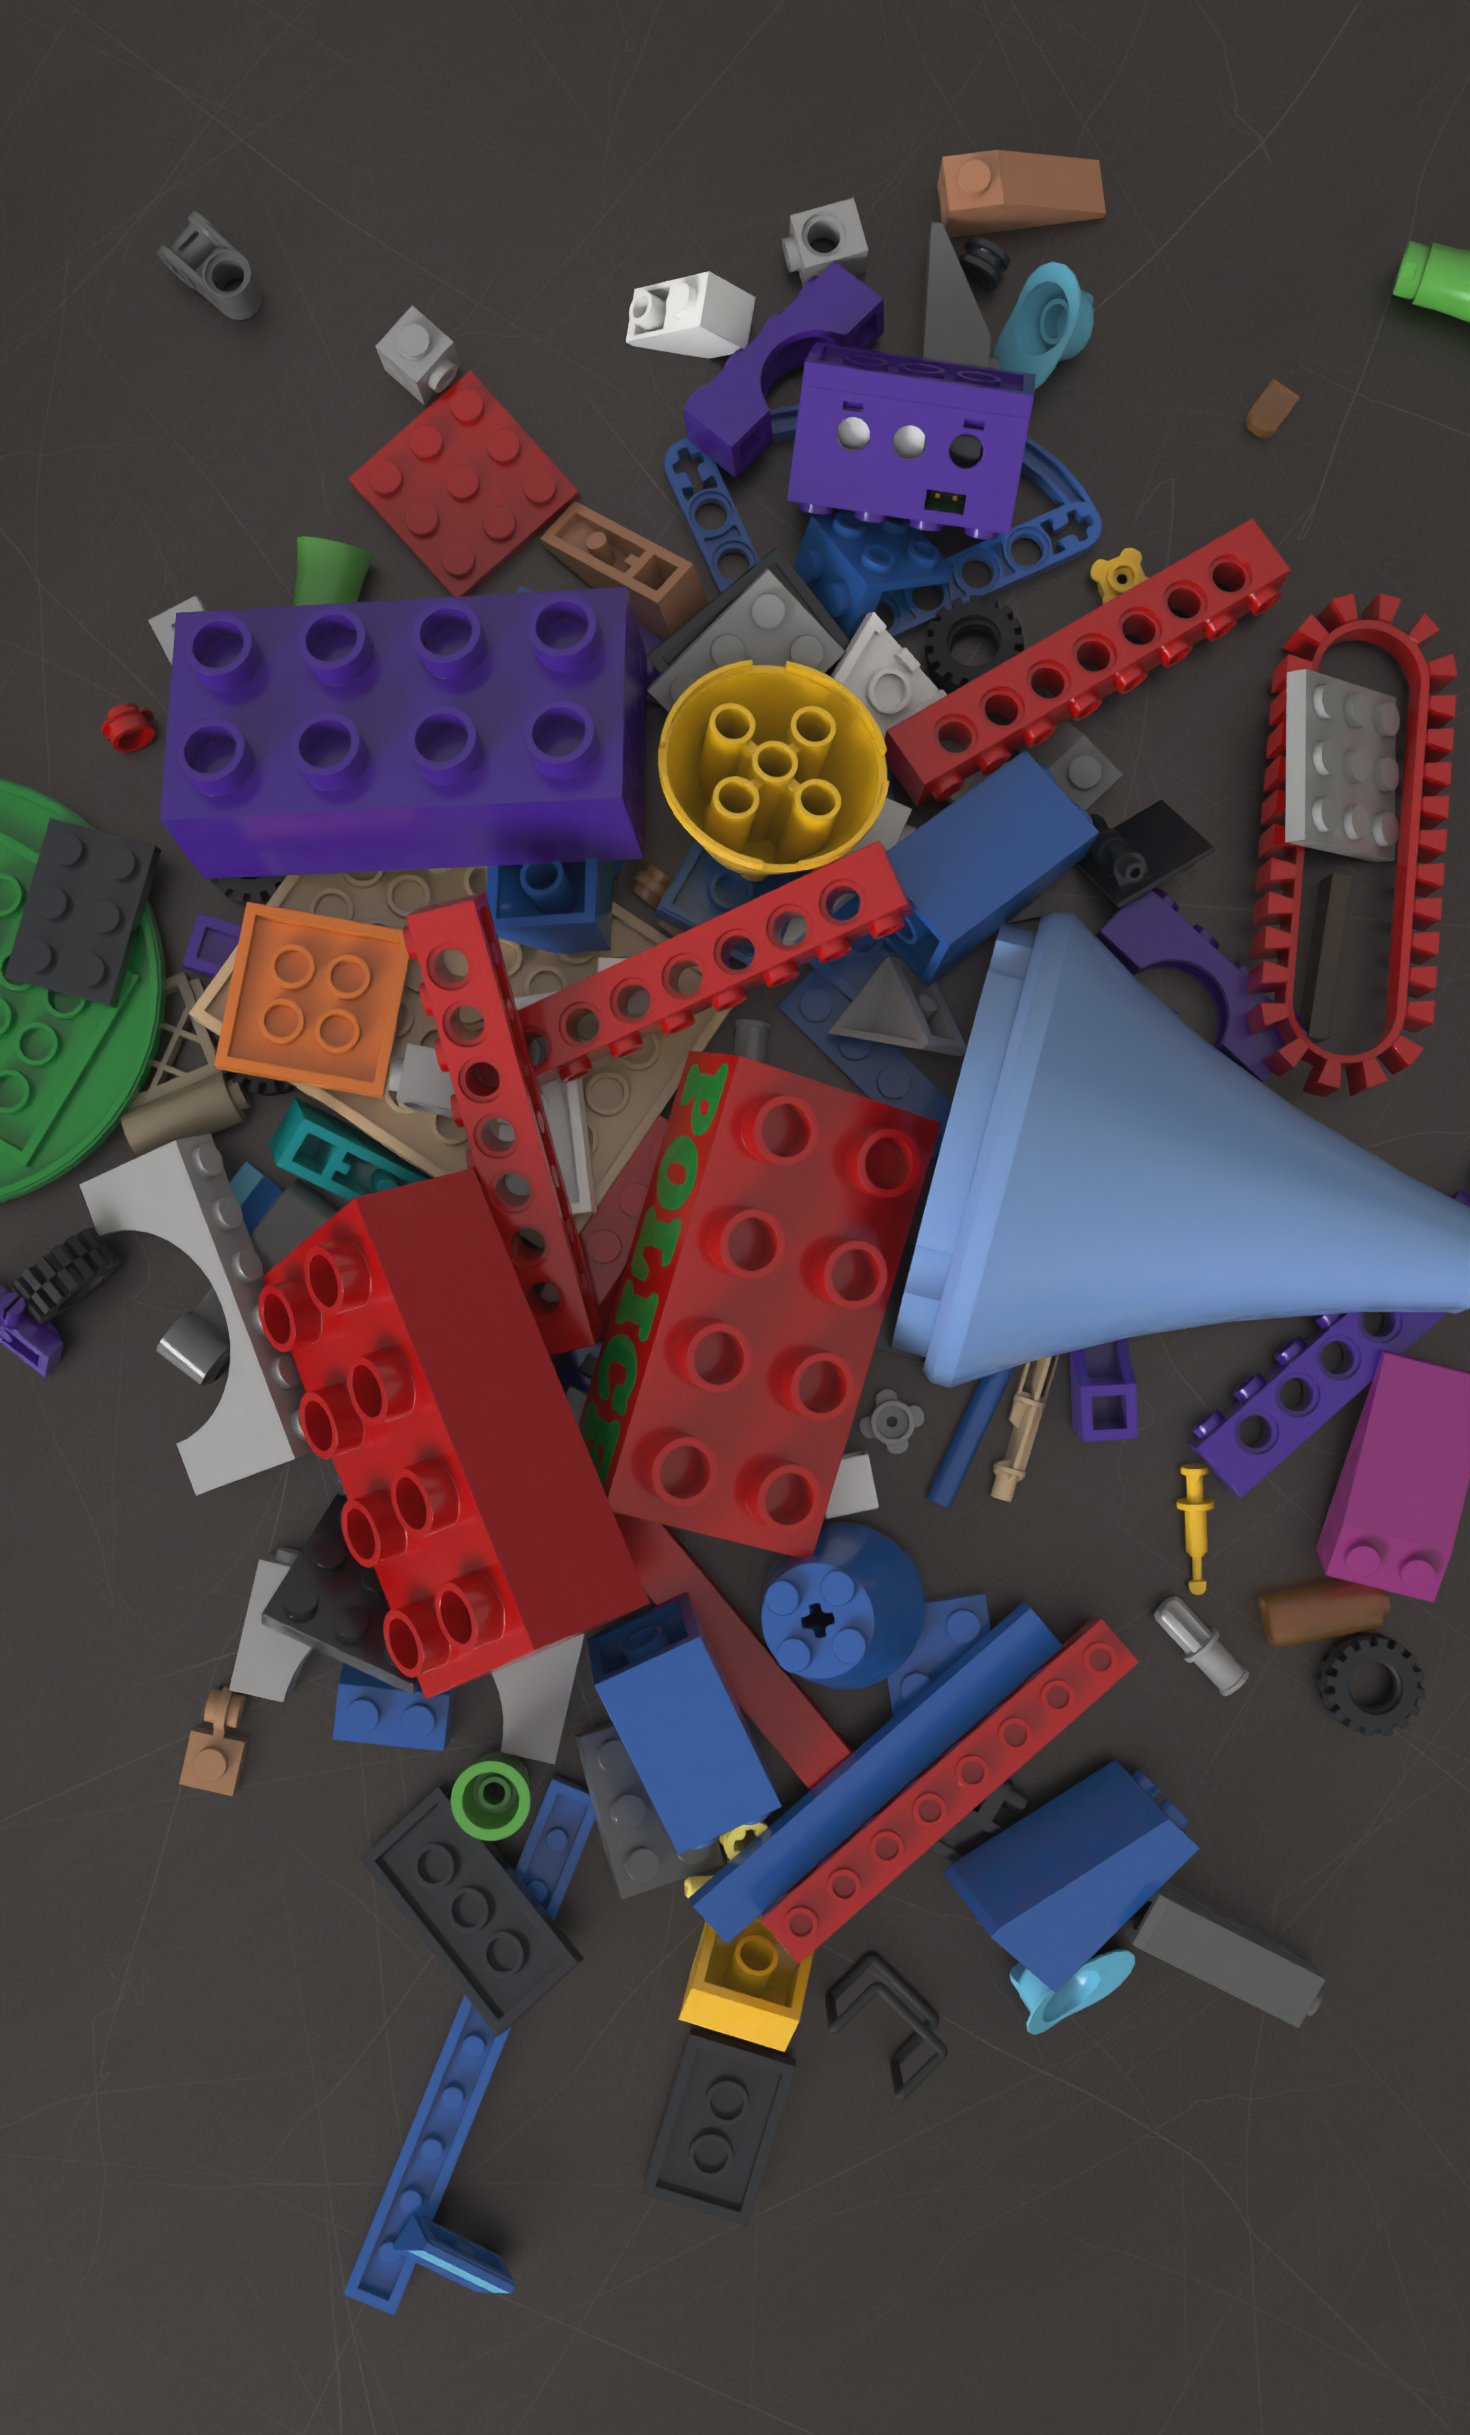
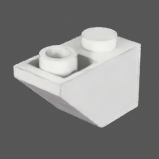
[626,271,756,359]

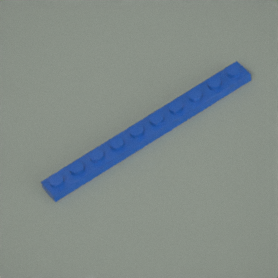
[343,1775,596,2316]

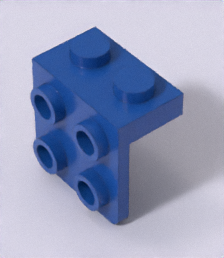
[794,510,953,639]

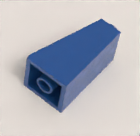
[855,750,1099,989]
[586,1592,782,1855]
[943,1760,1200,1993]

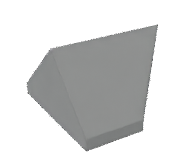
[828,956,967,1057]

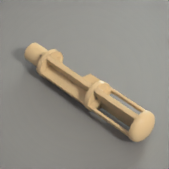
[990,1355,1060,1502]

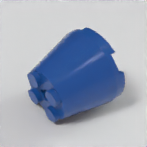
[761,1521,927,1690]

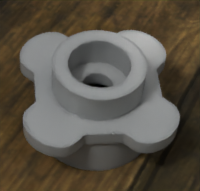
[859,1389,924,1454]

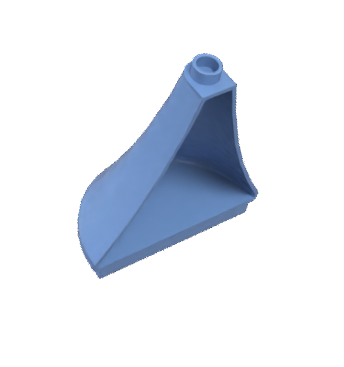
[891,909,1470,1388]

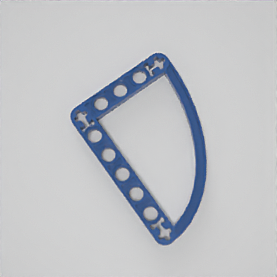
[664,404,1102,641]

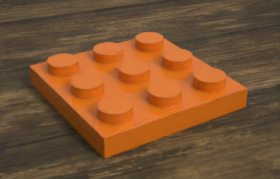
[214,902,411,1099]

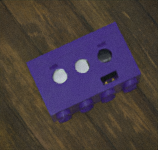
[787,342,1036,539]

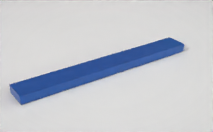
[689,1602,1063,1944]

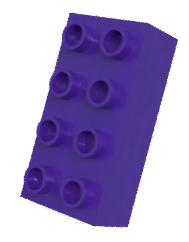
[160,587,647,879]

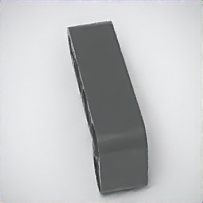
[156,1179,340,1386]

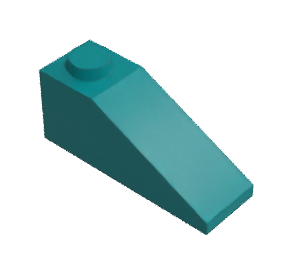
[268,1097,432,1201]

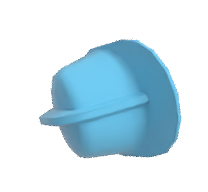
[993,261,1094,390]
[1010,1949,1135,2035]

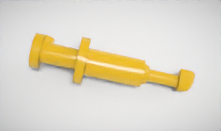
[1177,1463,1214,1595]

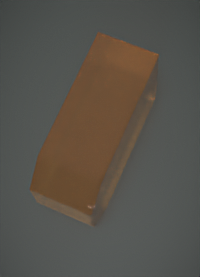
[1246,378,1300,438]

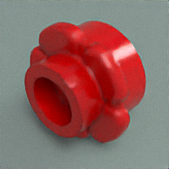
[101,703,155,753]

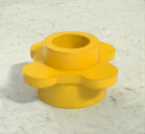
[1090,548,1148,605]

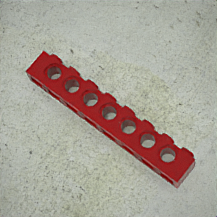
[884,518,1291,807]
[474,841,914,1095]
[403,892,604,1355]
[761,1616,1139,1964]

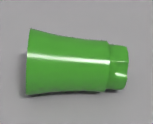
[1393,241,1470,323]
[293,536,373,606]
[451,1751,531,1841]

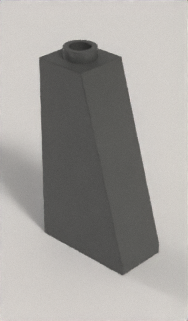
[1122,1881,1326,2028]

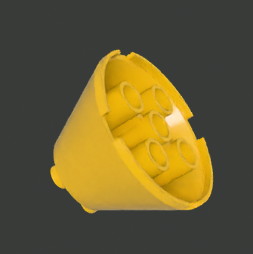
[658,660,889,882]

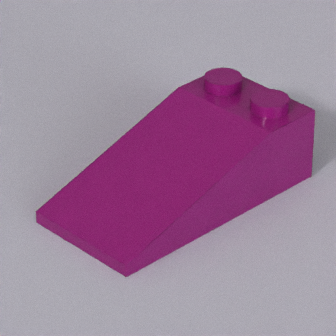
[1316,1349,1470,1603]

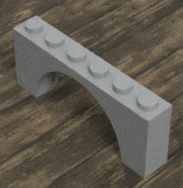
[79,1133,313,1496]
[229,1547,586,1764]

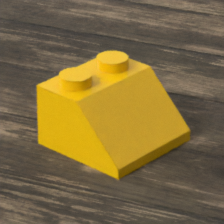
[678,1914,814,2052]

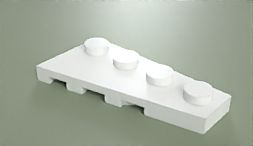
[830,612,1007,804]
[497,991,597,1217]

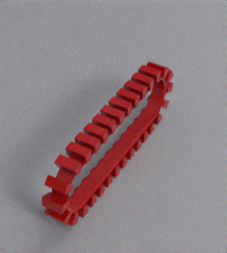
[1246,593,1458,1097]

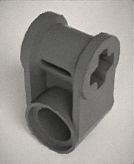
[156,211,264,320]

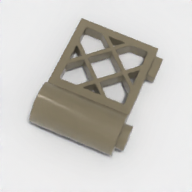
[121,971,251,1157]

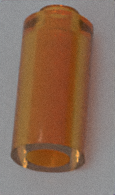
[1258,1579,1391,1650]

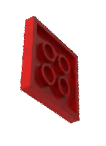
[348,370,580,597]

